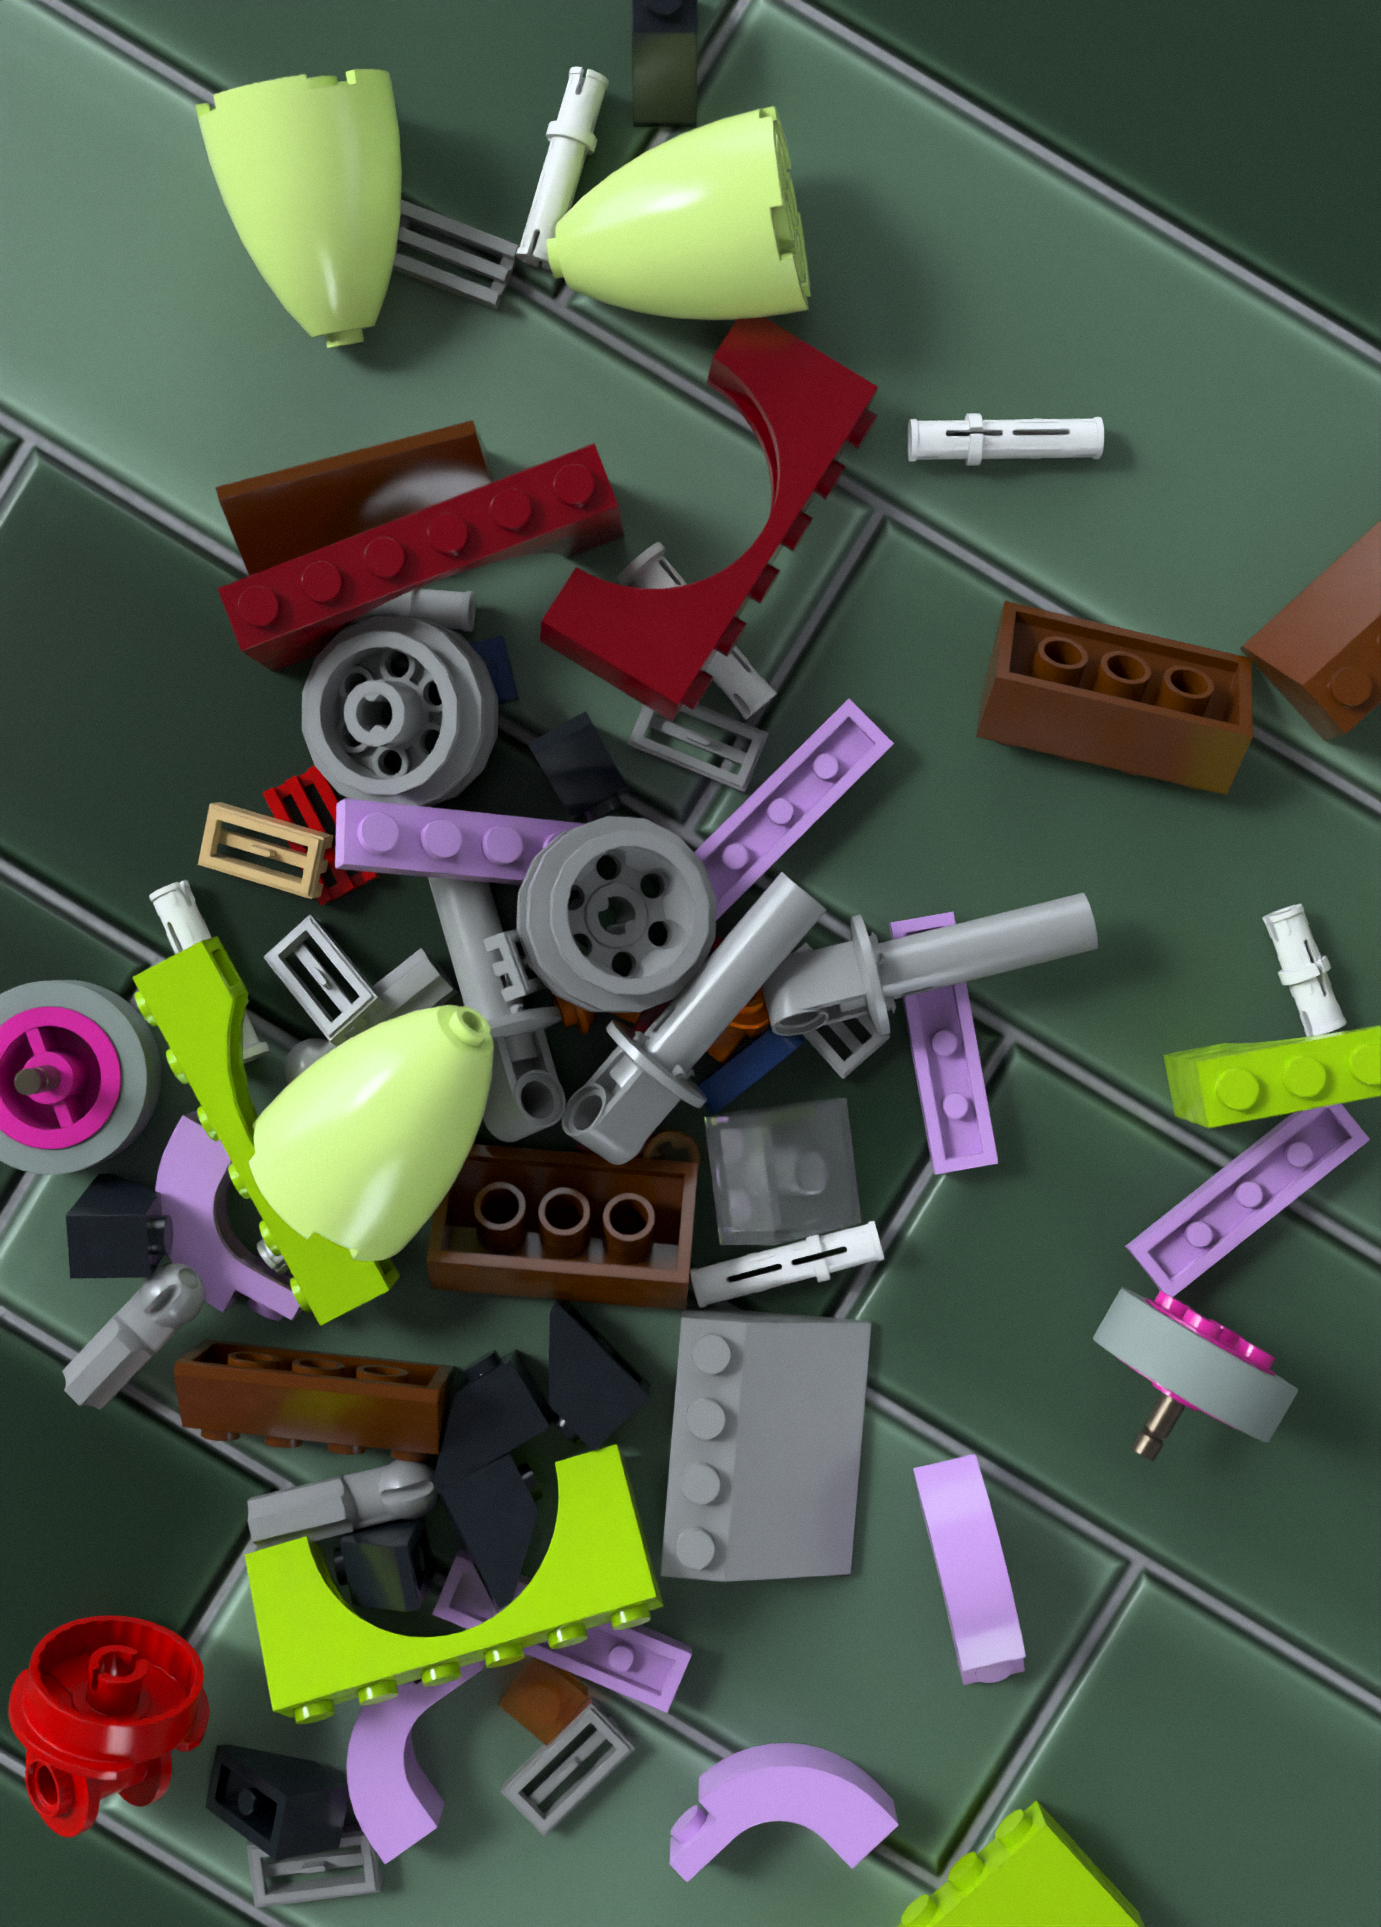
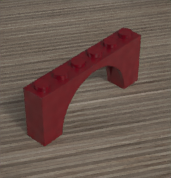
[540,317,878,722]
[217,443,625,672]

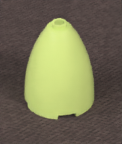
[195,69,402,348]
[547,106,811,320]
[249,1005,494,1261]

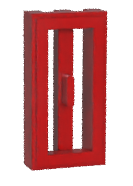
[262,765,380,906]

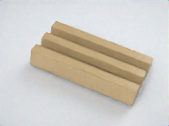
[198,802,334,899]

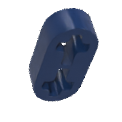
[697,1025,806,1114]

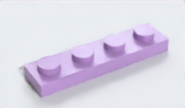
[694,699,894,921]
[335,798,584,891]
[889,911,998,1175]
[1125,1103,1370,1297]
[432,1549,692,1713]

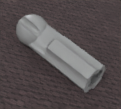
[284,948,458,1085]
[62,1263,206,1410]
[247,1459,440,1550]

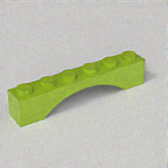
[132,936,400,1326]

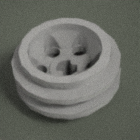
[302,616,498,807]
[516,816,717,1013]

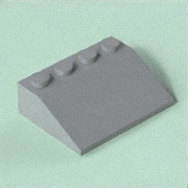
[660,1305,871,1582]

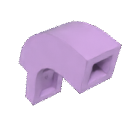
[155,1111,303,1321]
[913,1454,1026,1685]
[347,1633,485,1864]
[669,1743,899,1883]

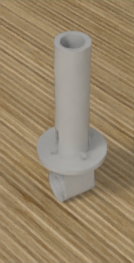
[428,810,566,1142]
[561,872,826,1165]
[761,893,1098,1036]

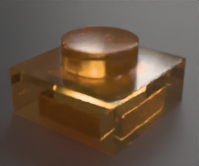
[498,1657,588,1746]

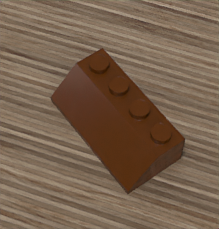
[215,420,494,576]
[1240,519,1381,741]
[976,601,1253,795]
[427,1144,698,1311]
[173,1339,454,1462]

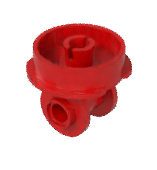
[8,1615,210,1838]

